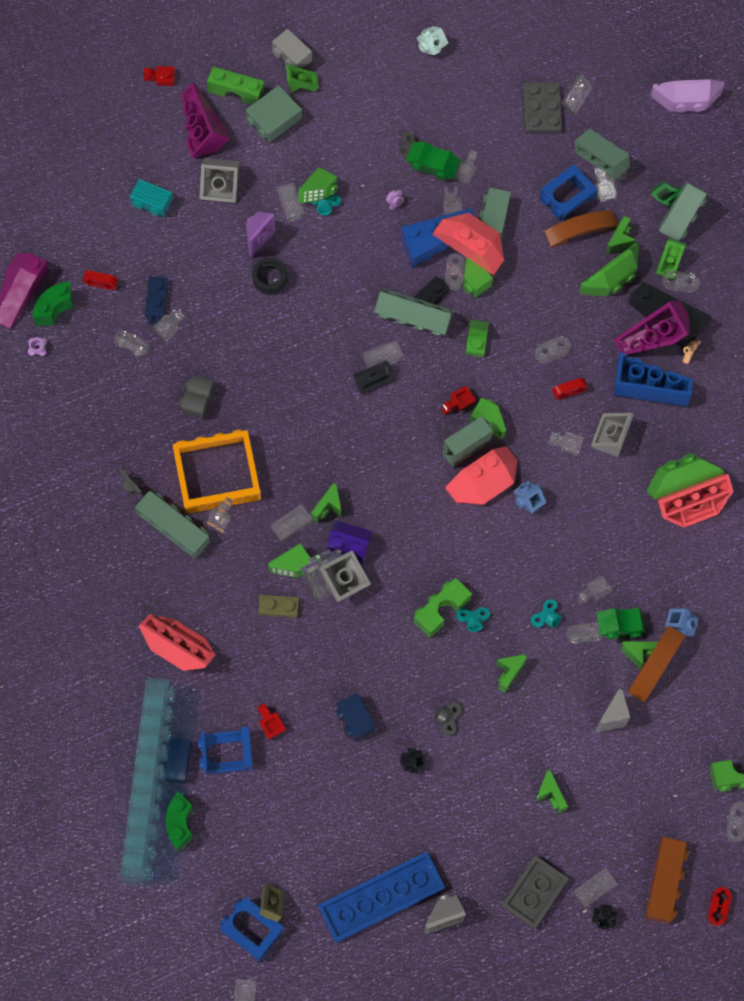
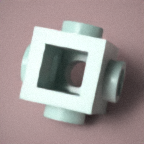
[417,26,448,55]

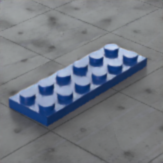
[318,852,445,944]

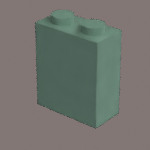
[245,85,302,143]
[442,416,493,468]

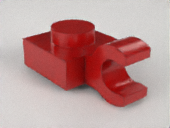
[143,66,175,86]
[441,386,476,415]
[258,703,286,740]

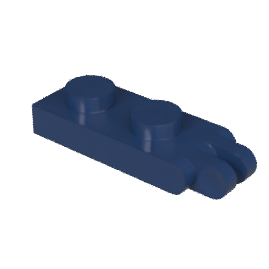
[145,276,168,325]

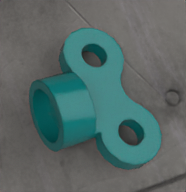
[310,195,341,215]
[531,599,562,628]
[456,607,490,632]

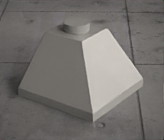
[424,894,466,935]

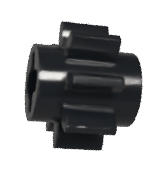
[400,748,425,773]
[592,904,617,930]

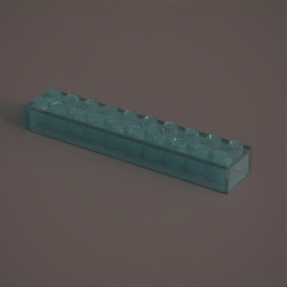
[120,678,175,886]

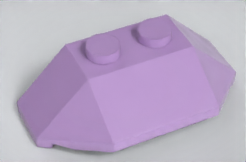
[651,79,725,113]

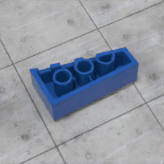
[401,208,474,268]
[613,352,693,407]

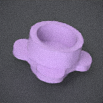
[386,190,404,210]
[28,338,47,356]

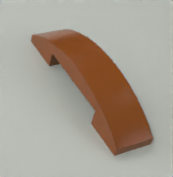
[544,210,619,248]
[628,626,686,703]

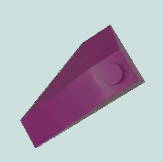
[182,82,230,158]
[0,253,49,330]
[613,300,690,355]

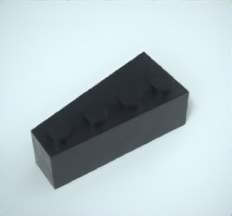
[628,282,712,349]

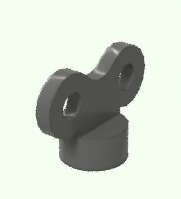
[399,132,416,159]
[117,468,141,495]
[434,702,462,736]

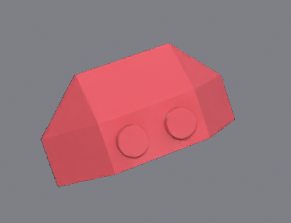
[432,213,504,275]
[445,446,518,505]
[657,474,733,528]
[139,614,216,671]

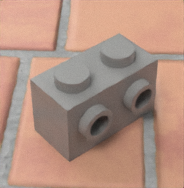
[272,29,312,69]

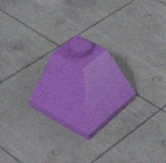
[246,212,275,258]

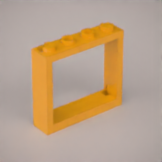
[172,430,261,514]

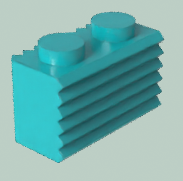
[130,179,173,217]

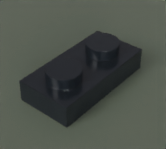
[414,276,450,304]
[353,360,395,394]

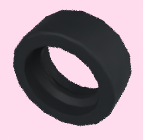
[252,257,287,295]

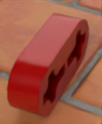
[82,270,118,290]
[552,378,588,400]
[707,887,732,926]

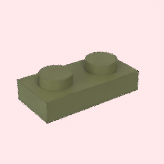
[258,595,299,618]
[259,883,285,922]

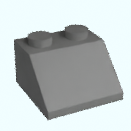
[199,158,240,203]

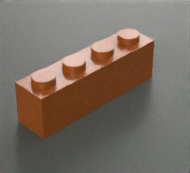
[644,837,689,925]

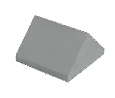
[591,413,634,457]
[319,550,371,602]
[595,689,630,733]

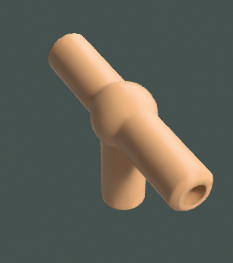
[682,338,701,364]

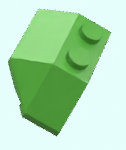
[579,242,639,297]
[647,454,724,500]

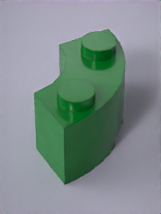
[406,142,461,181]
[650,180,683,206]
[33,282,73,326]
[596,608,648,640]
[166,791,194,852]

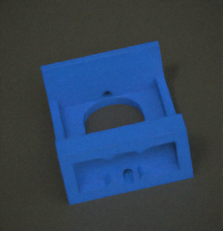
[540,164,598,222]
[198,727,253,775]
[220,897,284,962]

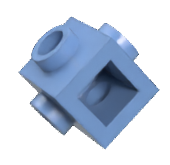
[513,481,547,513]
[665,608,699,636]

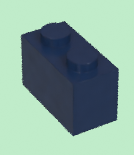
[334,692,375,742]

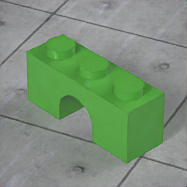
[207,67,265,105]
[413,578,472,638]
[709,760,744,792]

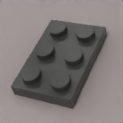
[523,82,562,133]
[501,855,569,930]

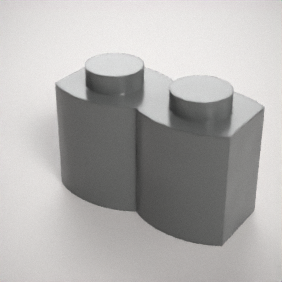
[179,375,215,419]

